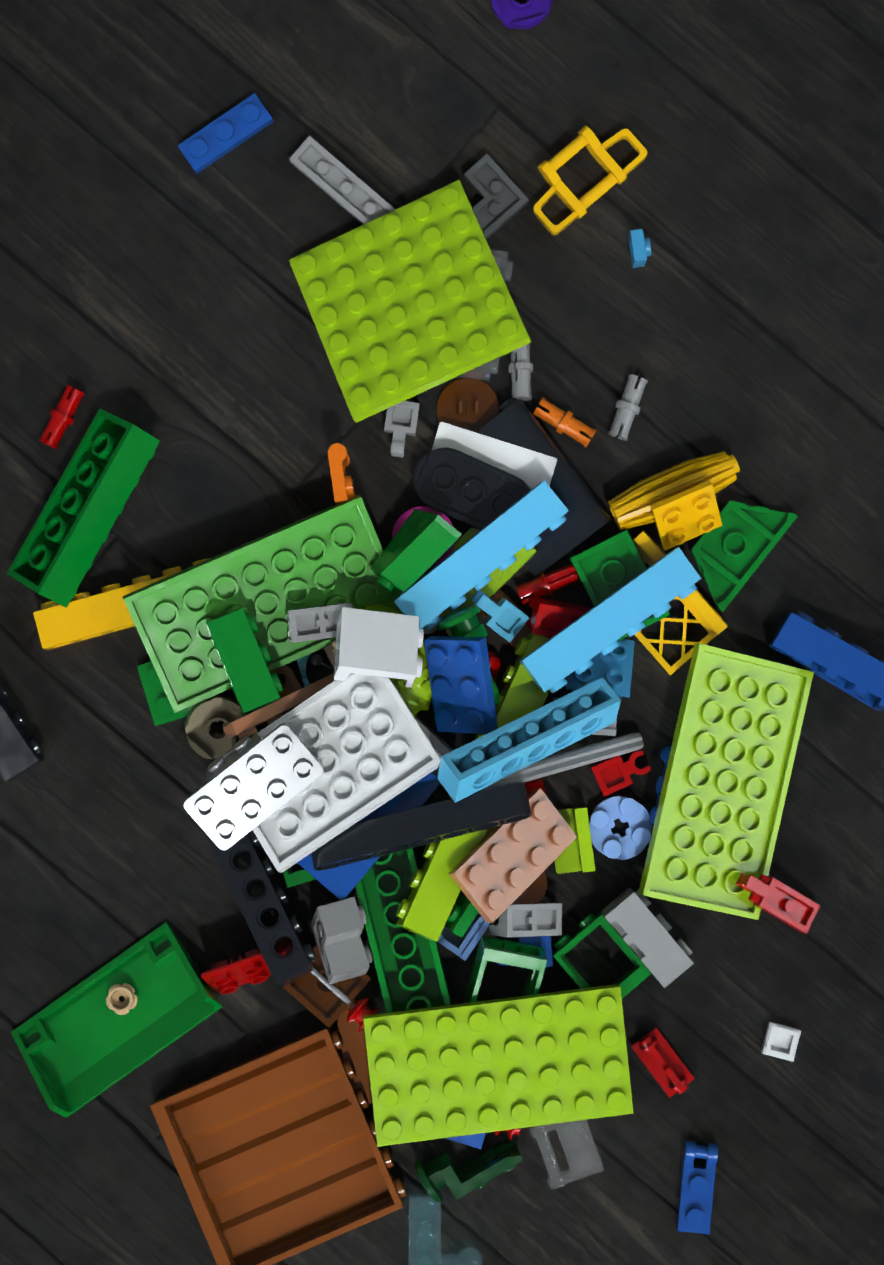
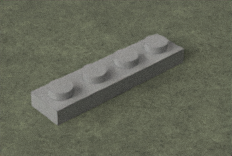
[289,135,396,225]

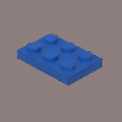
[424,636,498,734]

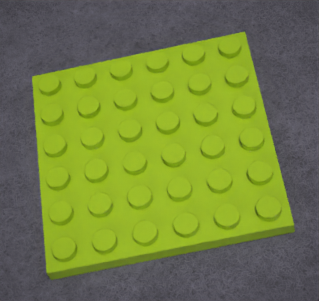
[289,180,531,423]

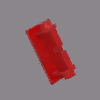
[631,1027,695,1098]

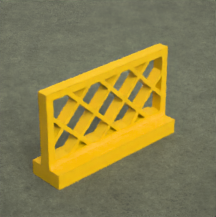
[633,530,728,676]

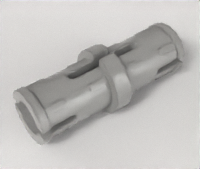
[508,337,533,401]
[608,374,648,441]

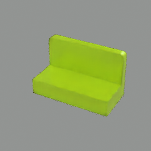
[554,806,596,874]

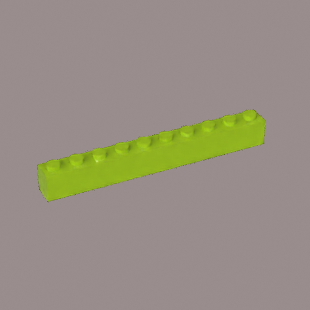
[396,633,550,942]

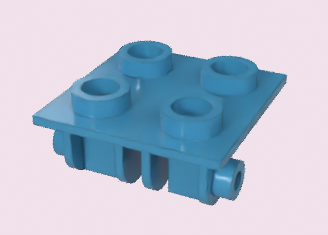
[566,639,635,698]

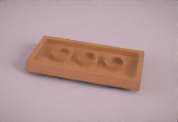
[448,788,577,923]

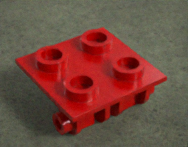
[201,948,271,995]

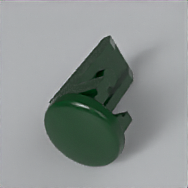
[414,1140,523,1203]

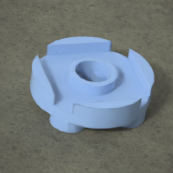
[589,796,652,860]

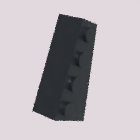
[0,682,44,781]

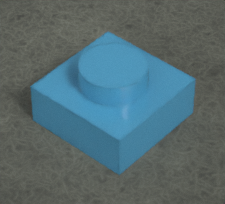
[628,229,651,268]

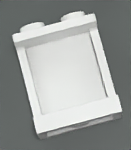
[333,607,424,688]

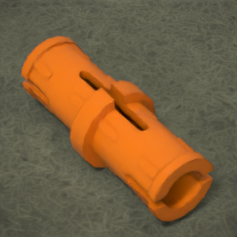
[533,397,597,447]

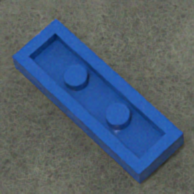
[178,93,273,174]

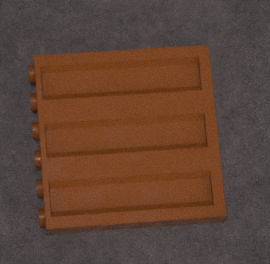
[150,1026,407,1265]

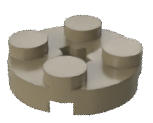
[184,695,242,759]

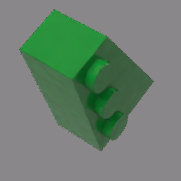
[206,608,283,717]

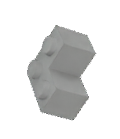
[311,897,372,985]

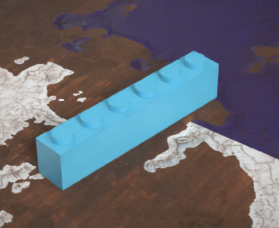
[394,480,569,631]
[519,547,701,694]

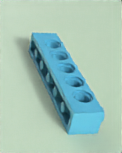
[437,677,621,803]

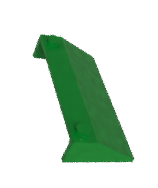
[11,922,223,1118]

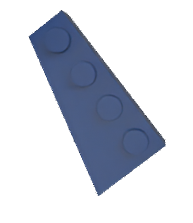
[768,611,884,711]

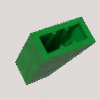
[370,509,461,592]

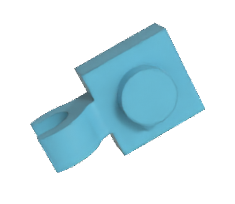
[471,590,529,642]

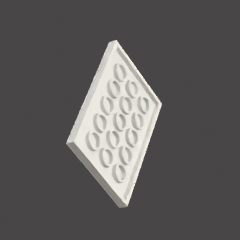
[223,673,441,873]

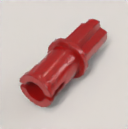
[515,564,579,605]

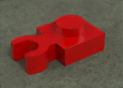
[590,751,651,797]

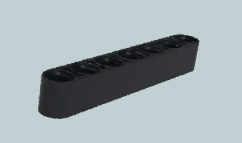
[311,782,532,871]

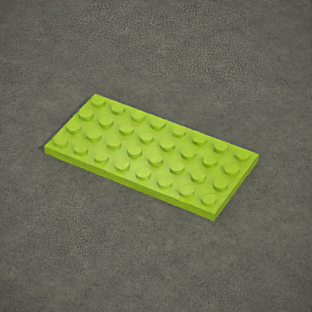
[638,643,814,920]
[363,984,634,1147]

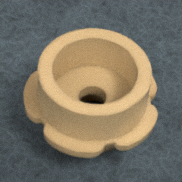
[106,983,138,1015]

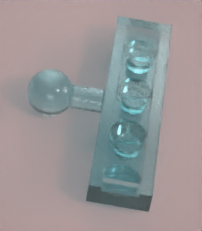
[409,1194,483,1265]

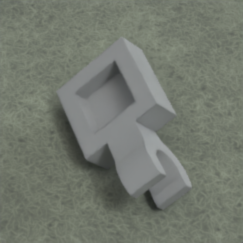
[384,401,420,458]

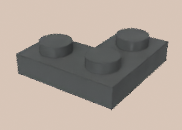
[464,154,529,240]

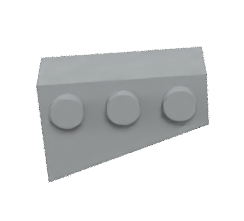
[600,887,694,988]

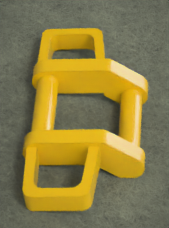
[533,125,648,236]

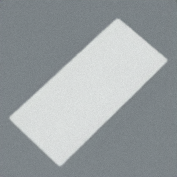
[432,422,557,489]

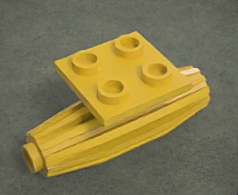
[608,451,740,551]

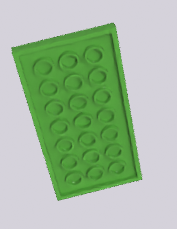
[123,495,403,713]

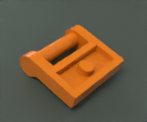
[328,443,355,504]

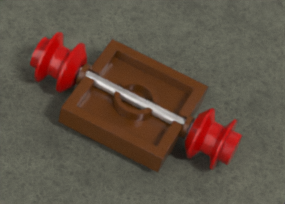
[278,938,380,1033]

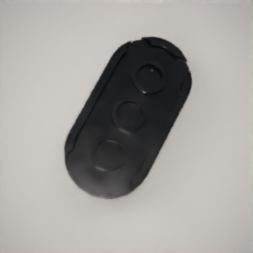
[413,447,531,530]

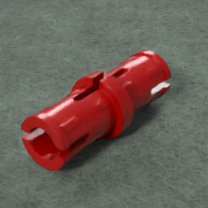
[38,385,85,450]

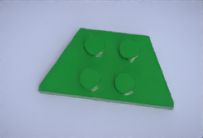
[690,500,798,613]

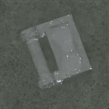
[529,1120,604,1189]

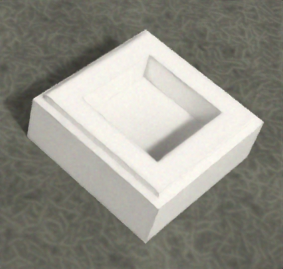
[761,1021,801,1062]

